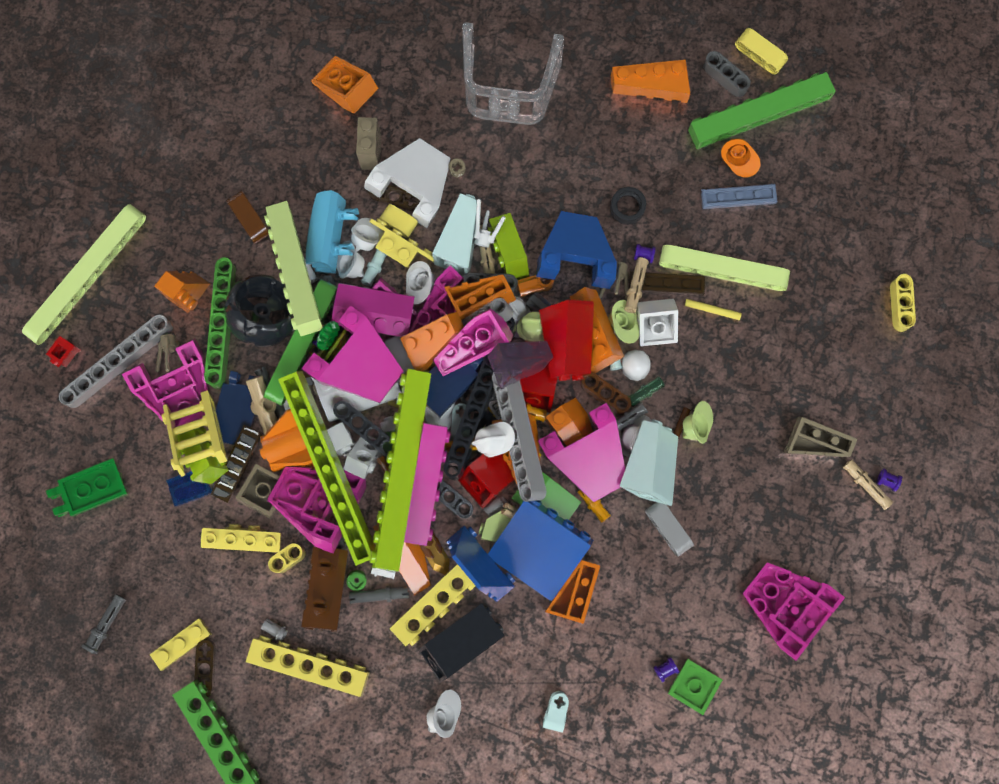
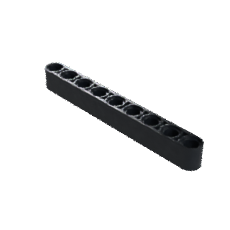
[444,317,516,480]
[333,400,473,519]

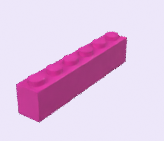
[404,422,450,546]

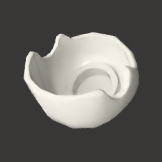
[622,350,651,381]

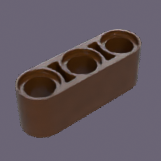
[226,190,269,244]
[581,373,631,415]

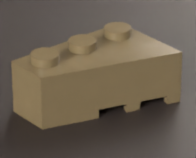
[784,417,857,457]

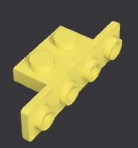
[369,218,434,268]
[201,524,281,552]

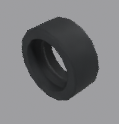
[610,187,647,225]

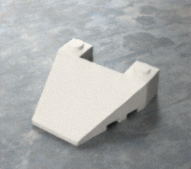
[364,138,451,228]

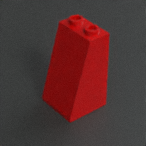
[539,300,594,381]
[518,340,557,413]

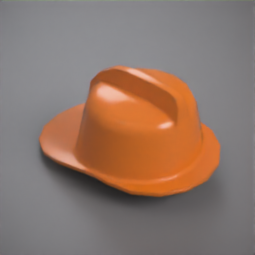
[721,138,760,177]

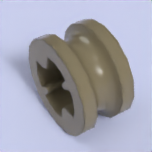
[449,159,466,177]

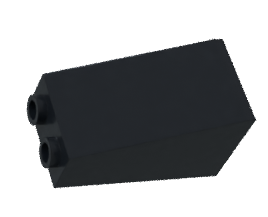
[418,603,505,683]

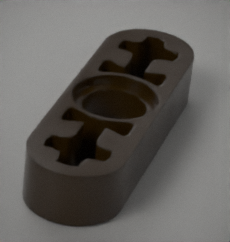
[368,185,420,211]
[194,640,216,697]

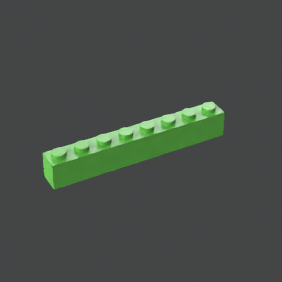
[688,72,836,149]

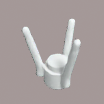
[473,199,505,248]

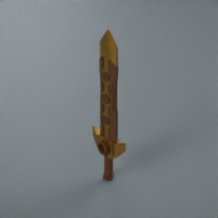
[376,455,450,576]

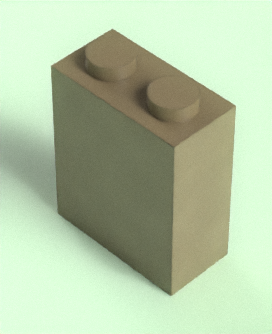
[356,117,381,170]

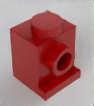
[46,336,81,367]

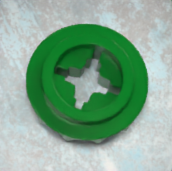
[317,321,340,350]

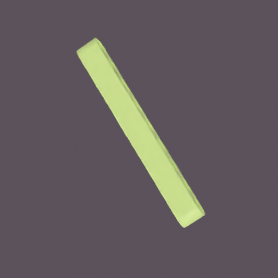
[22,204,146,345]

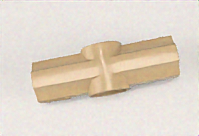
[246,376,278,435]

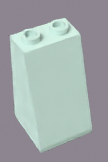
[432,193,477,277]
[620,419,678,506]

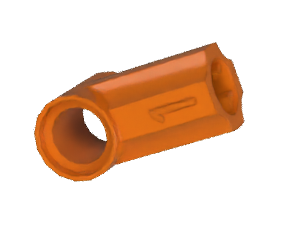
[517,275,554,297]

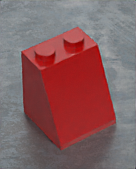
[458,454,515,509]

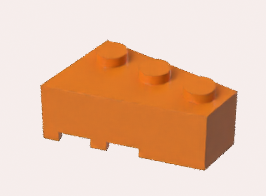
[154,271,210,313]
[444,274,516,321]
[400,312,464,372]
[545,560,600,624]

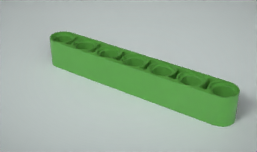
[204,257,236,389]
[264,279,338,406]

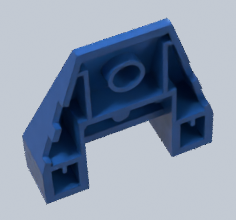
[536,211,617,289]
[446,526,516,602]

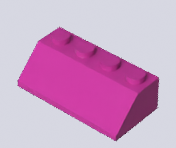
[331,283,415,337]

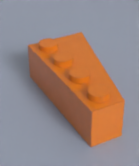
[610,59,690,103]
[570,287,624,373]

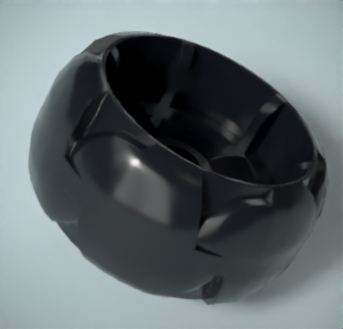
[224,274,294,347]

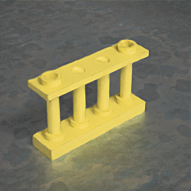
[162,390,227,477]

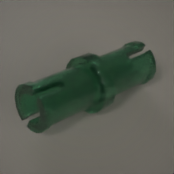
[628,376,665,407]

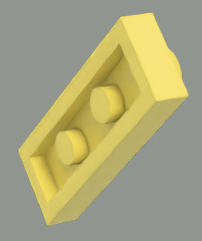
[150,618,212,671]

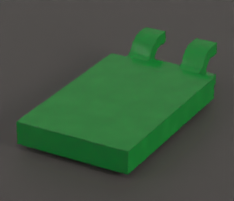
[46,458,128,518]

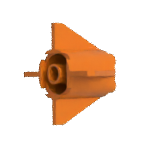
[259,409,314,472]

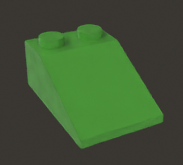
[512,472,581,520]

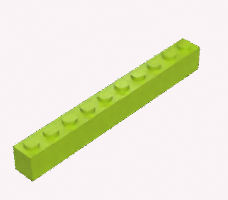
[370,369,431,572]
[278,371,375,566]

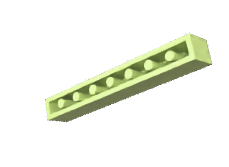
[264,201,323,336]

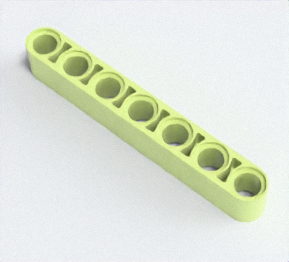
[659,245,790,291]

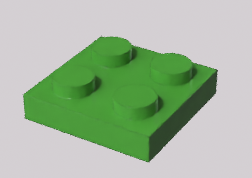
[667,659,723,715]

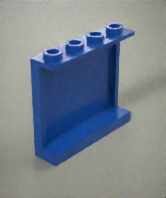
[488,500,594,602]

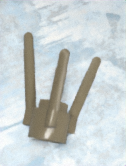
[599,262,629,301]
[155,334,183,372]

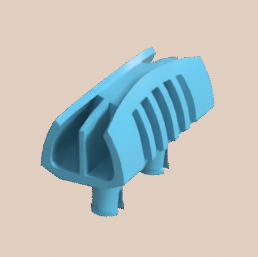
[306,190,359,274]

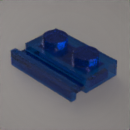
[166,471,212,507]

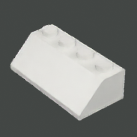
[314,380,401,422]

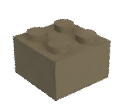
[236,464,280,519]

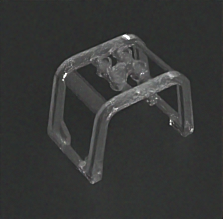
[462,22,564,125]

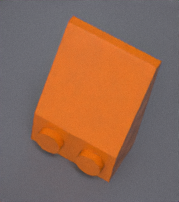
[311,56,378,114]

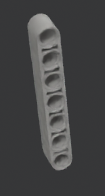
[59,315,173,408]
[492,368,546,502]

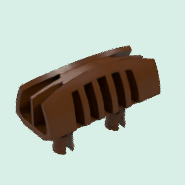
[301,547,348,632]

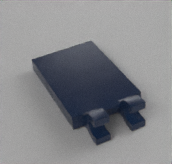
[426,357,484,418]
[216,371,256,445]

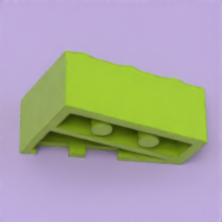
[487,213,530,280]
[177,426,229,484]

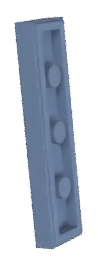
[701,184,778,209]

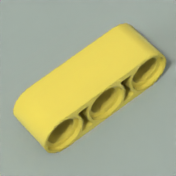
[735,28,788,75]
[890,274,916,332]

